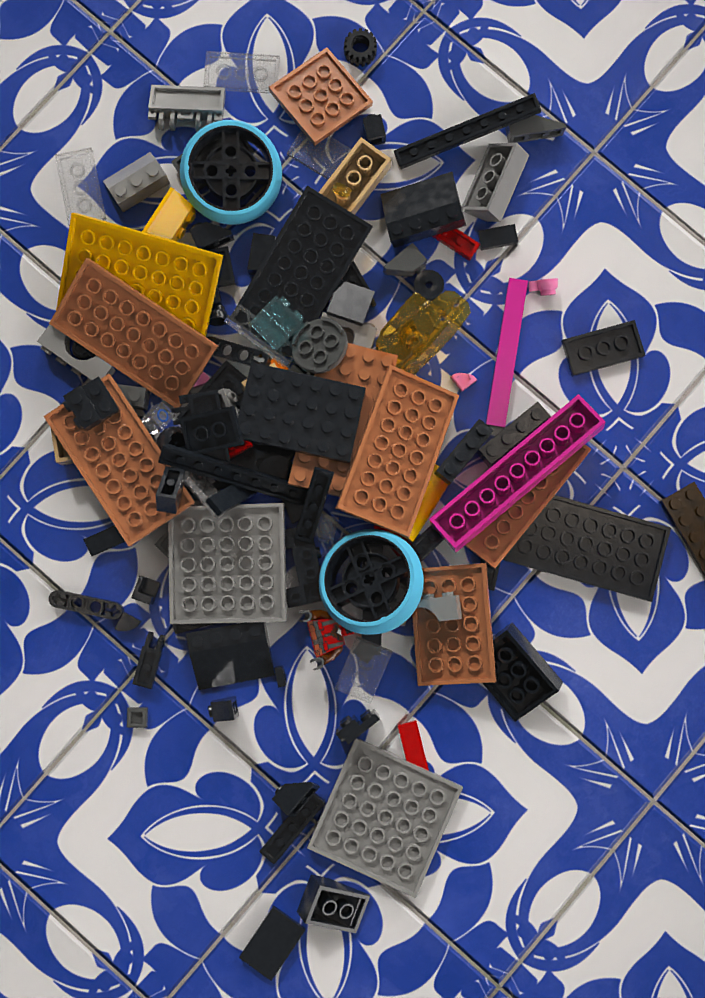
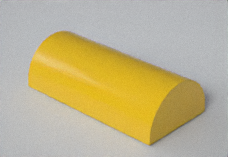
[402,464,448,543]

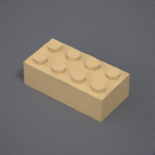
[319,137,391,215]

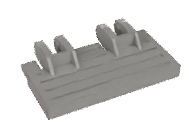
[148,85,226,132]

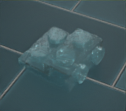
[249,296,304,351]

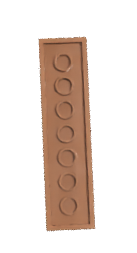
[465,445,591,569]

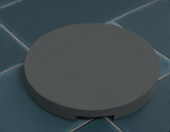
[291,317,348,374]

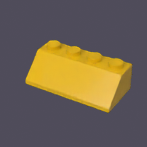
[142,187,196,242]

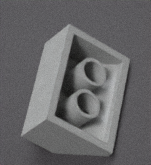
[103,152,170,212]

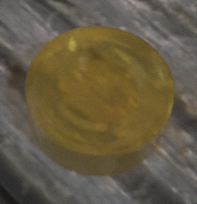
[332,182,352,198]

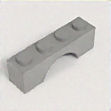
[37,324,116,383]
[391,592,462,625]

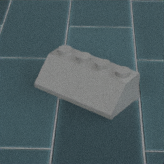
[462,142,529,222]

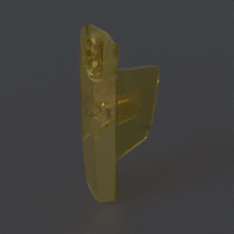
[376,291,471,375]

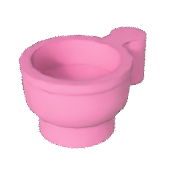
[528,278,558,296]

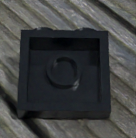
[63,376,121,431]
[336,709,380,744]

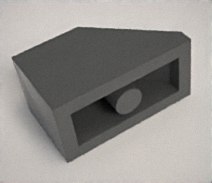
[383,243,427,277]

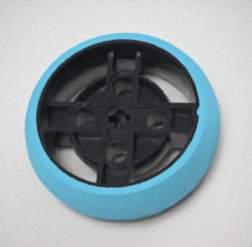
[180,120,282,225]
[319,529,424,635]

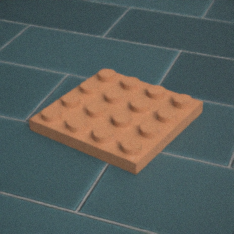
[269,47,373,146]

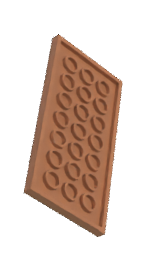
[49,258,218,408]
[288,343,398,497]
[336,365,459,538]
[43,374,196,547]

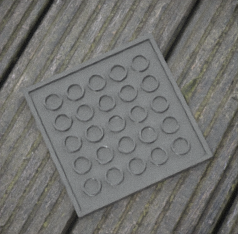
[168,503,287,624]
[307,738,463,898]

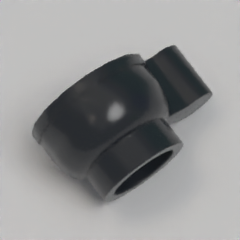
[209,304,228,326]
[72,342,96,360]

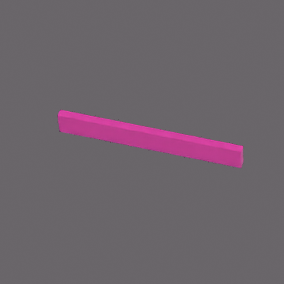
[486,278,528,428]

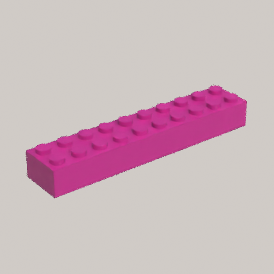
[429,394,605,553]

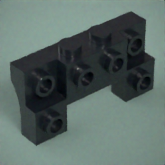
[285,528,322,608]

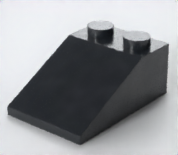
[297,874,370,933]

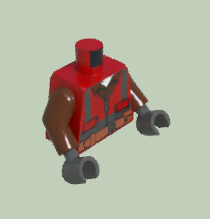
[298,609,354,670]

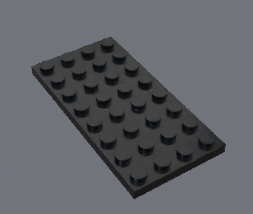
[229,186,373,358]
[503,495,671,602]

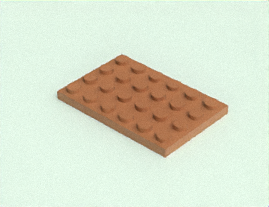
[412,563,496,686]

